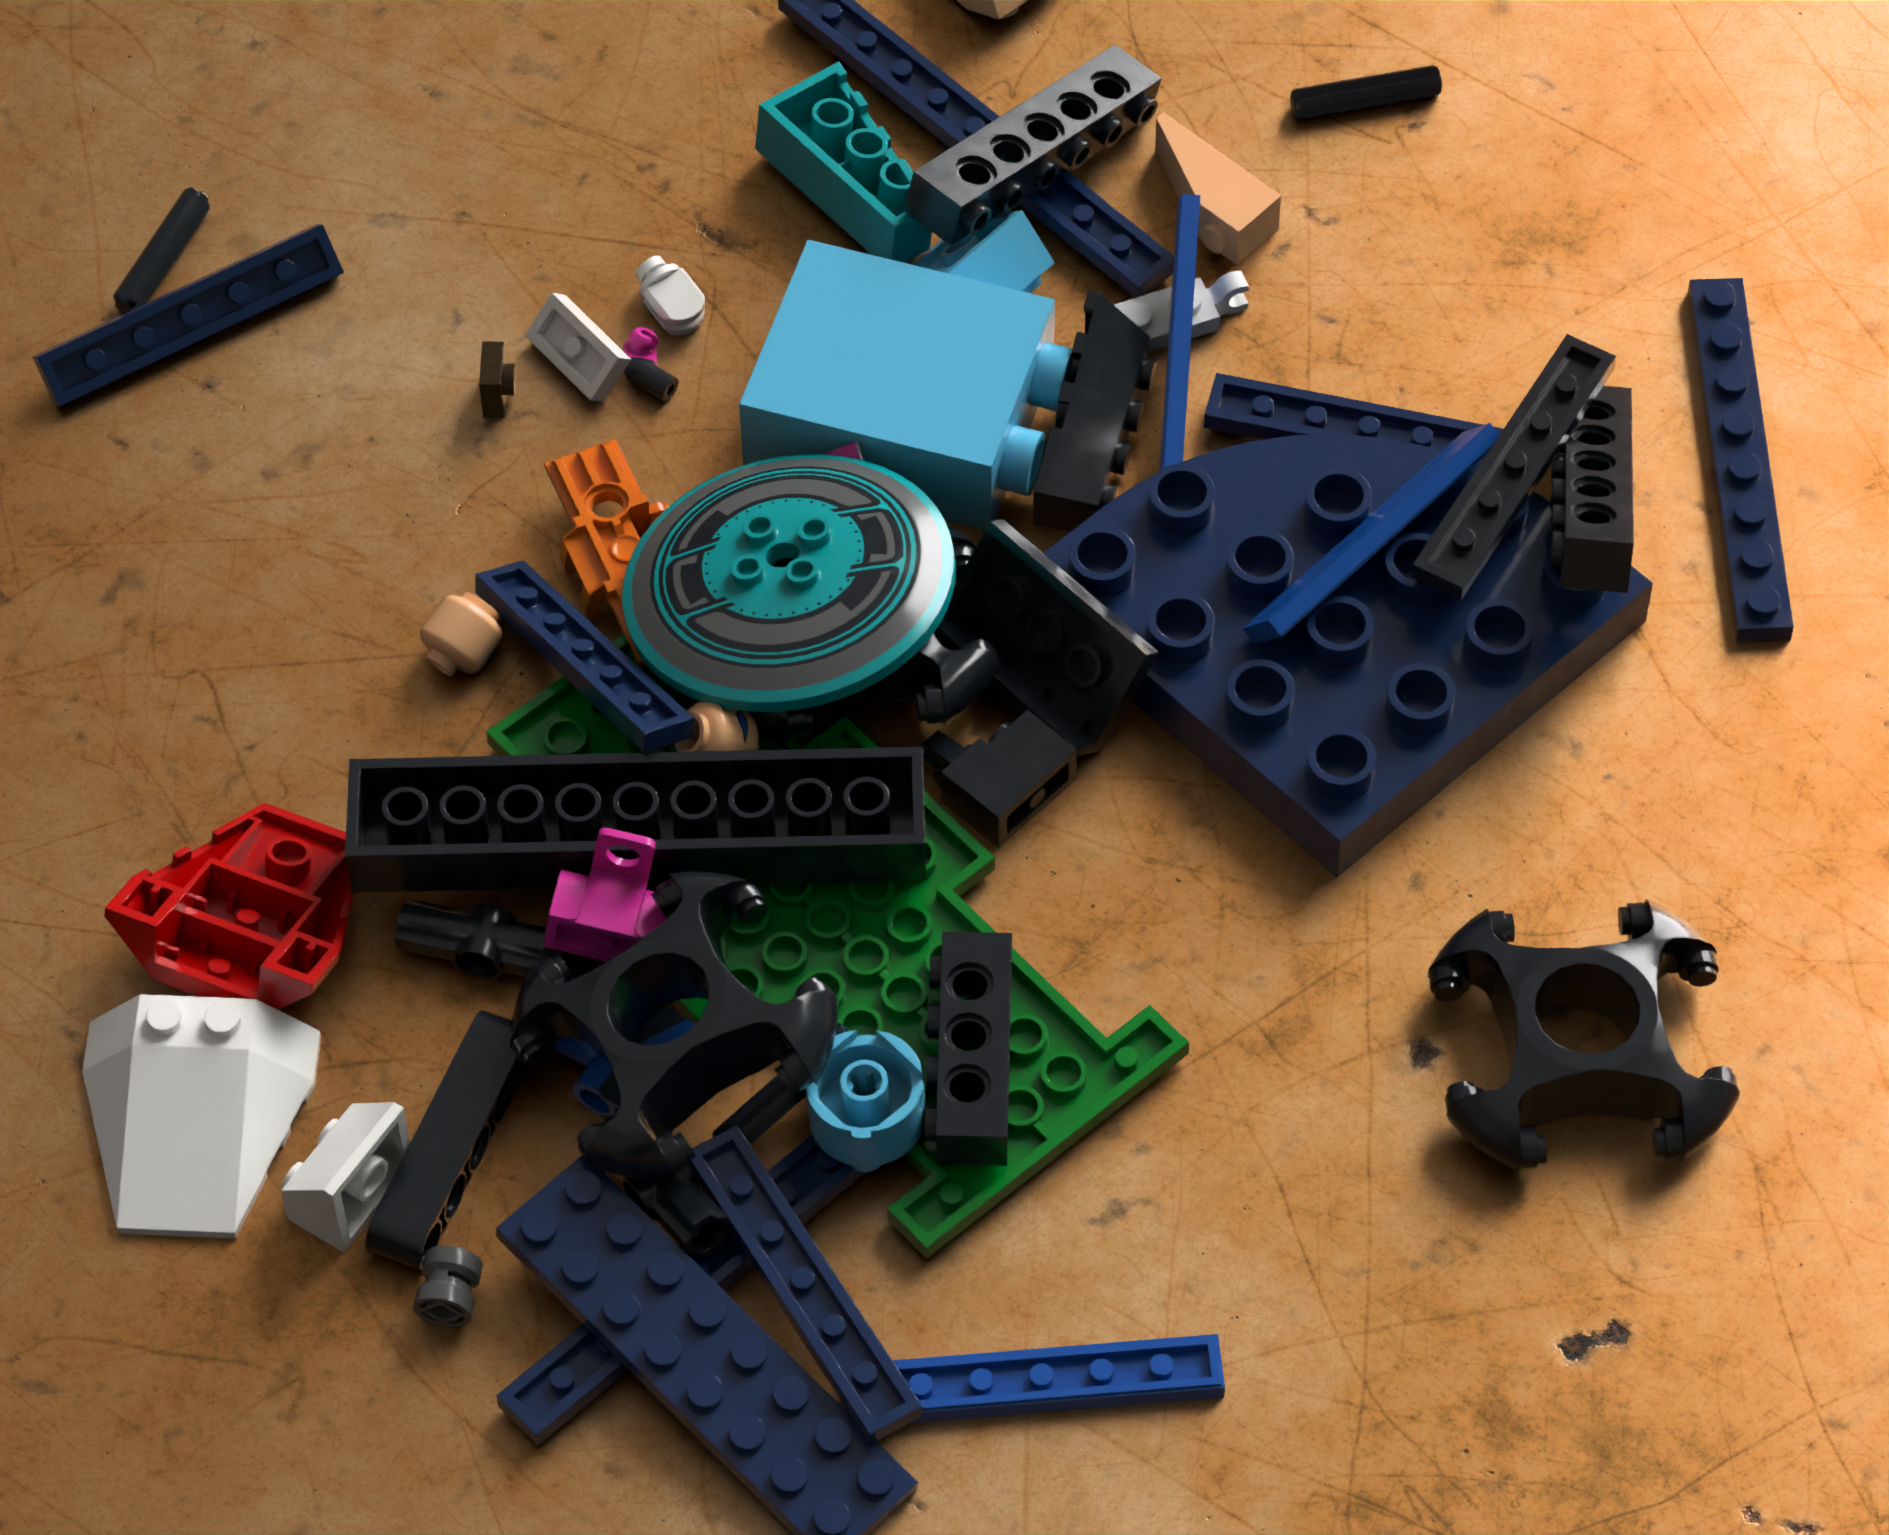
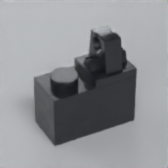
[922,710,1077,848]

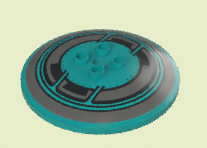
[622,454,956,712]

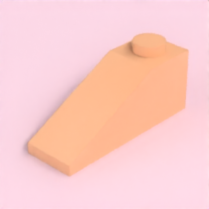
[1155,112,1281,265]

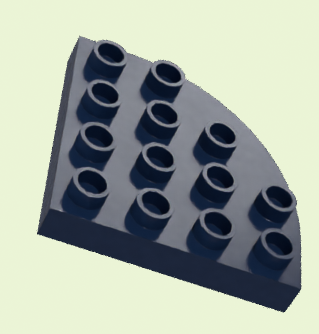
[1044,434,1653,878]

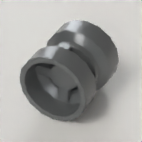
[413,1246,483,1327]

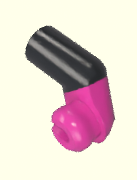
[622,327,679,402]

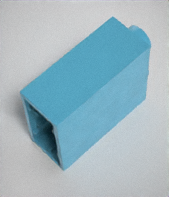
[739,240,1073,530]

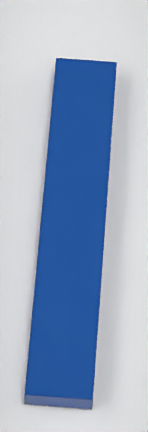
[1160,194,1200,470]
[1242,423,1499,644]
[893,1334,1225,1423]

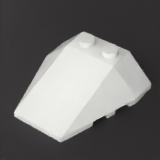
[82,994,321,1239]

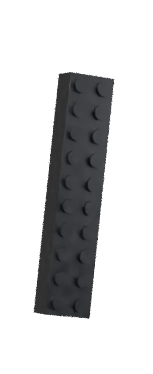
[345,747,926,893]

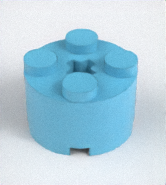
[805,1030,926,1172]

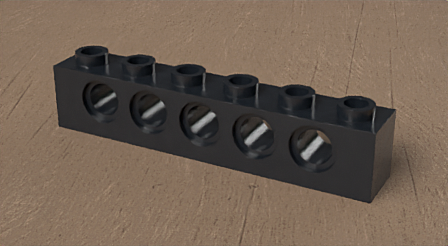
[903,45,1162,246]
[1550,386,1634,593]

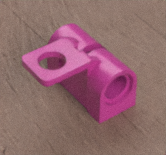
[543,828,667,962]

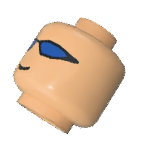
[674,701,759,752]

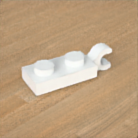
[1114,271,1249,352]

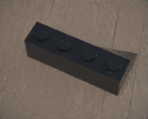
[1033,290,1157,532]

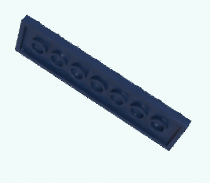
[496,1155,918,1535]

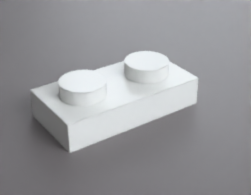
[525,293,631,402]

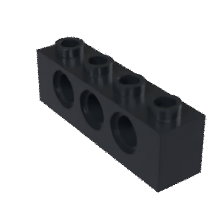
[924,932,1012,1166]

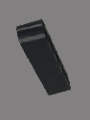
[365,1010,528,1270]

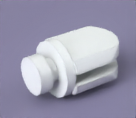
[635,256,705,336]

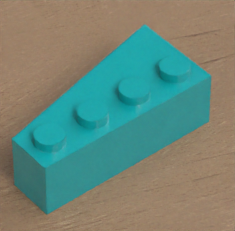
[755,61,932,263]

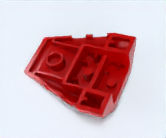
[104,802,354,1009]

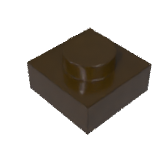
[479,341,516,417]

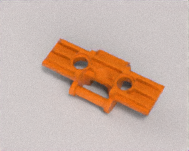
[544,439,669,667]

